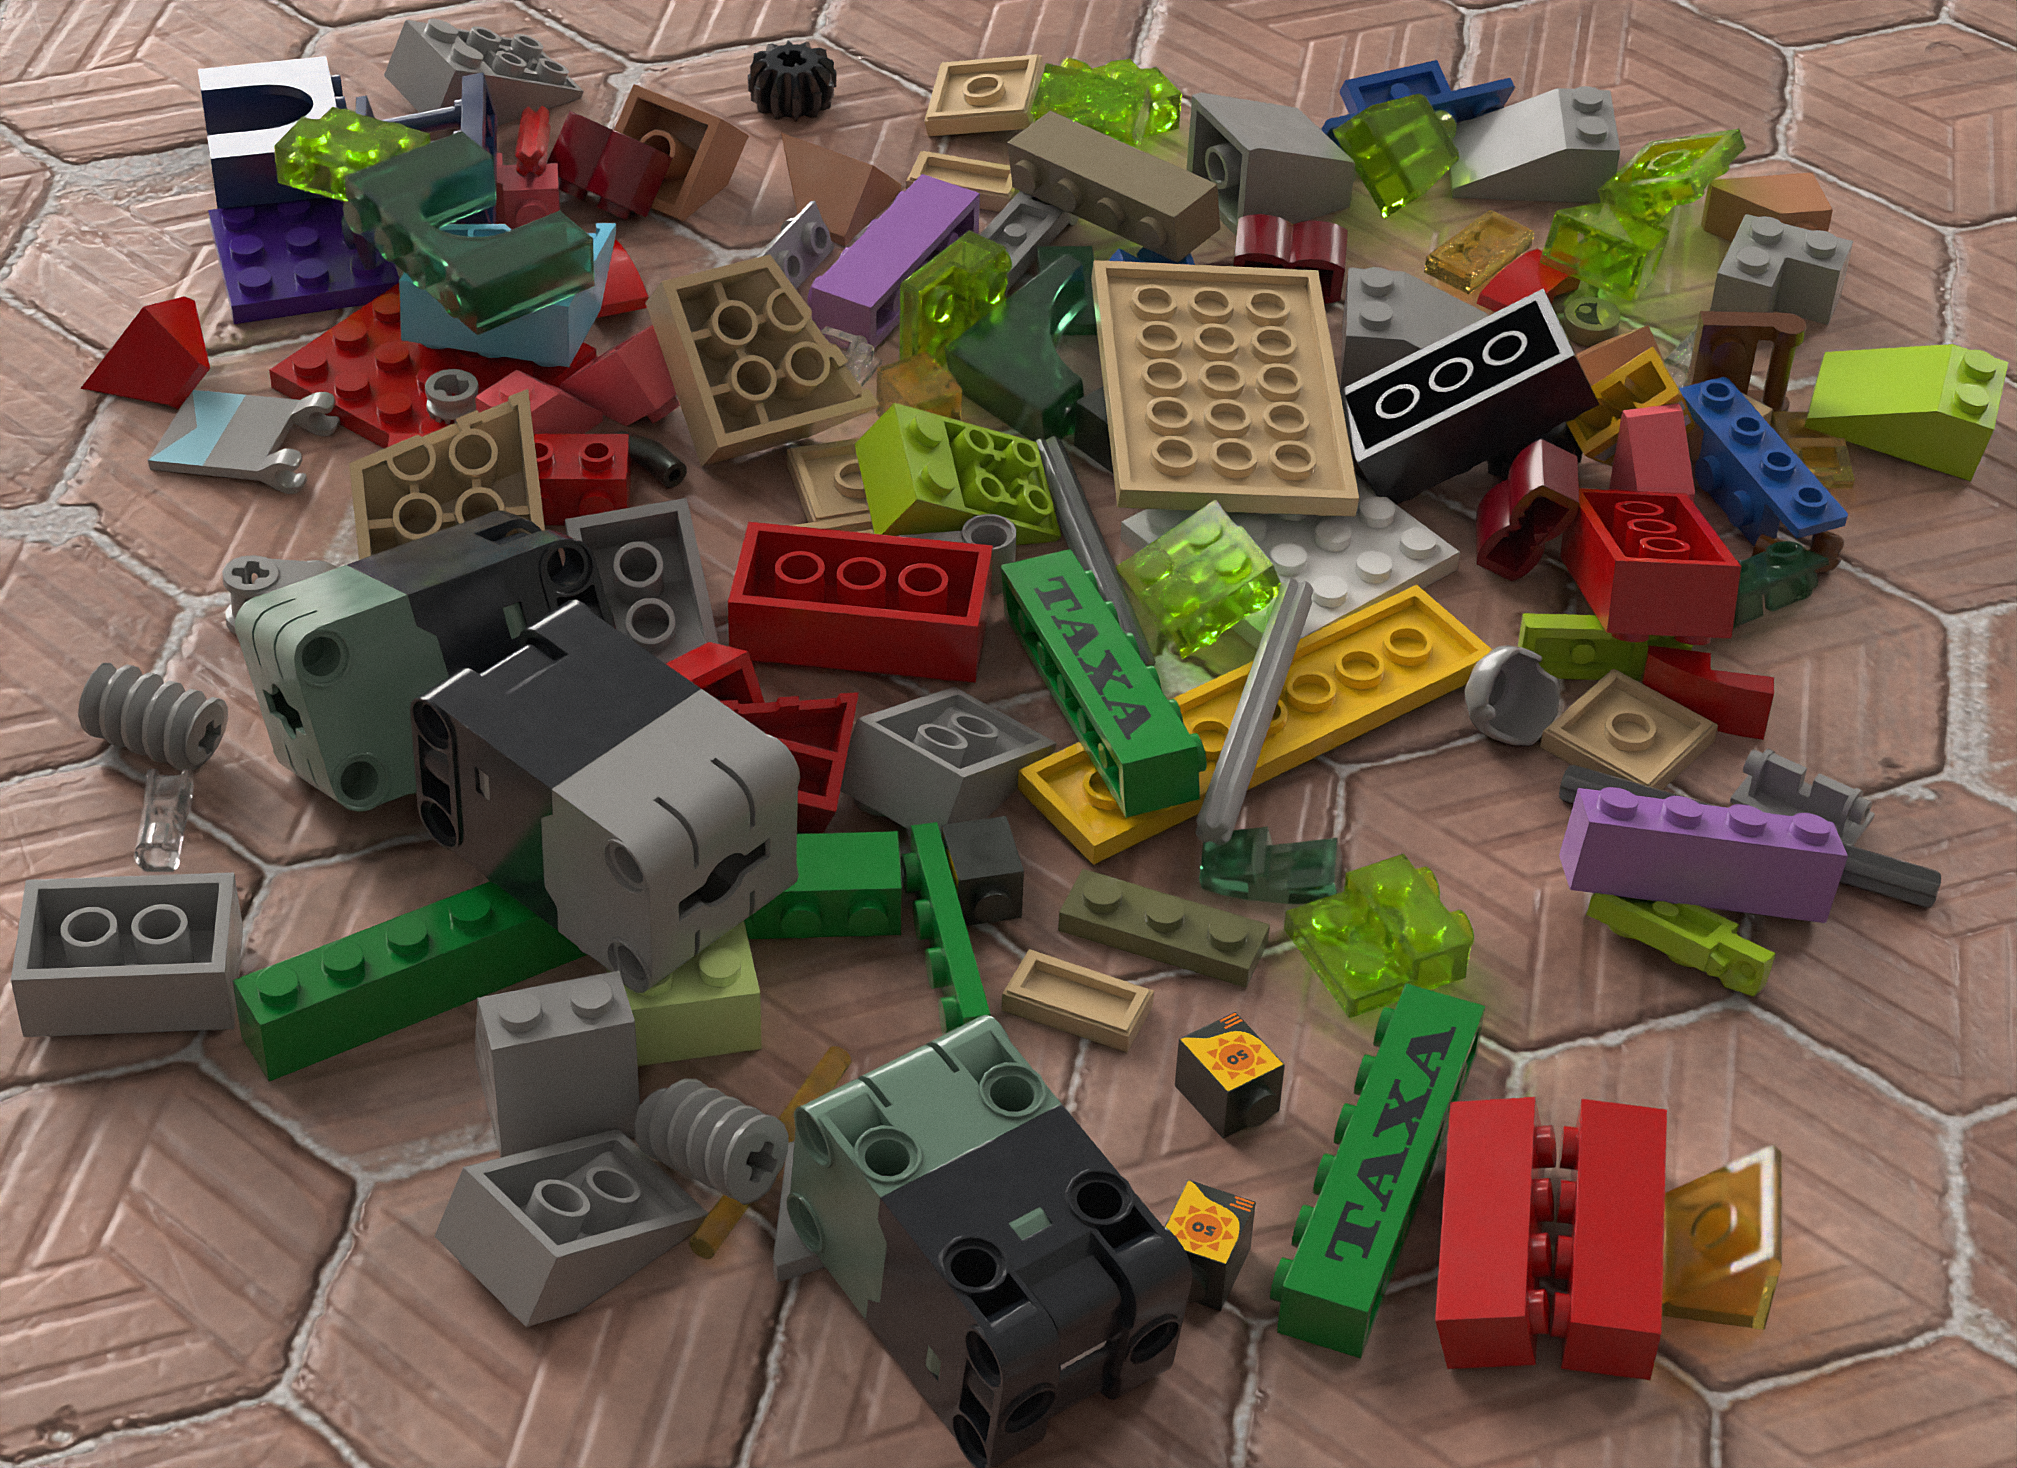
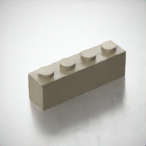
[1007,111,1220,262]

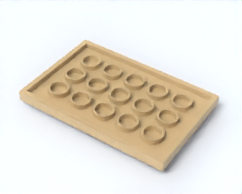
[1091,260,1359,517]

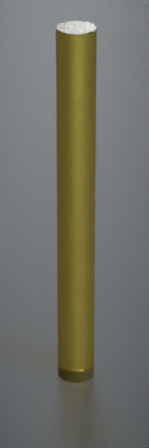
[689,1046,852,1259]

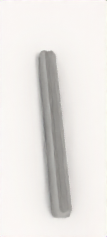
[1195,578,1314,846]

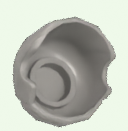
[1464,645,1561,746]

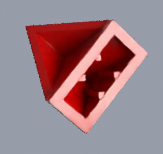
[80,296,210,409]

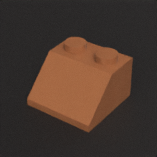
[614,84,749,221]

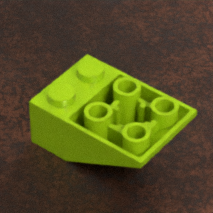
[854,403,1061,545]

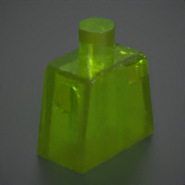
[1333,93,1459,218]
[1539,202,1670,302]

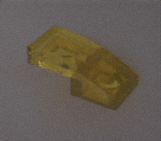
[1770,412,1855,489]

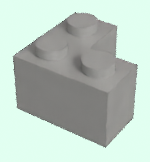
[1710,214,1853,341]

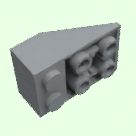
[384,19,584,130]

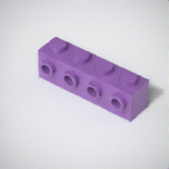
[807,174,980,354]
[1559,787,1848,923]

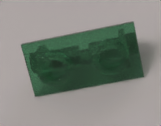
[1733,541,1829,629]

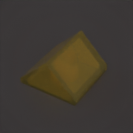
[1662,1144,1782,1330]

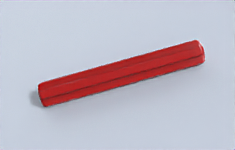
[515,106,551,177]

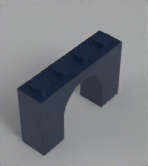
[198,56,354,209]

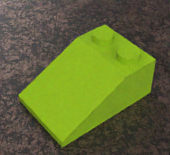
[1804,344,2009,481]

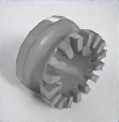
[425,369,479,425]

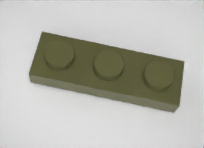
[1058,869,1270,988]

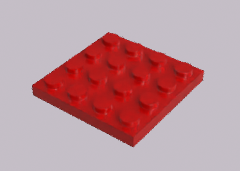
[269,283,597,448]

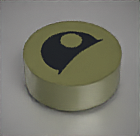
[1562,297,1621,347]

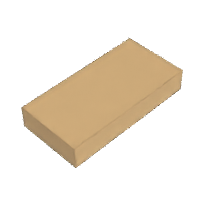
[906,151,1020,212]
[1002,949,1154,1052]

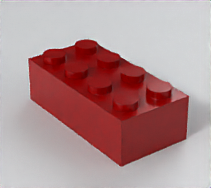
[1560,488,1741,645]
[728,522,993,683]

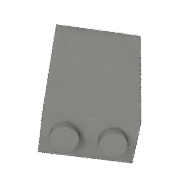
[1186,92,1356,235]
[474,971,640,1157]

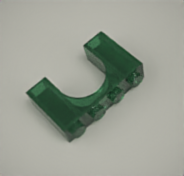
[343,131,595,335]

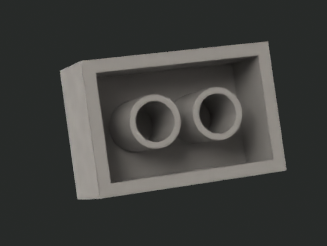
[11,872,243,1037]

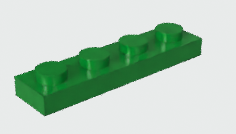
[900,822,991,1035]

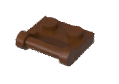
[1686,311,1806,425]

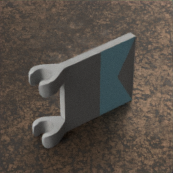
[148,390,340,494]

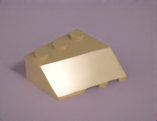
[646,254,880,467]
[349,389,545,560]

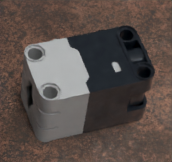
[410,600,800,993]

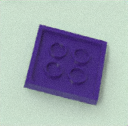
[208,187,400,324]

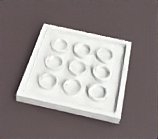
[1120,474,1460,650]

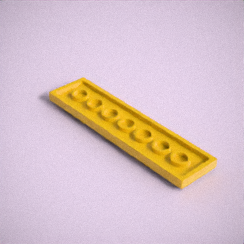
[1018,585,1492,865]

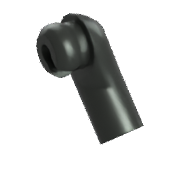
[610,430,687,488]

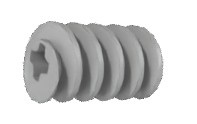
[78,663,228,772]
[634,1079,789,1205]

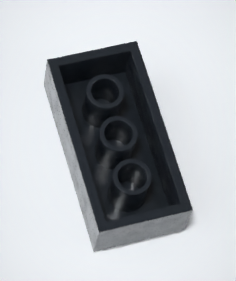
[1340,288,1600,505]

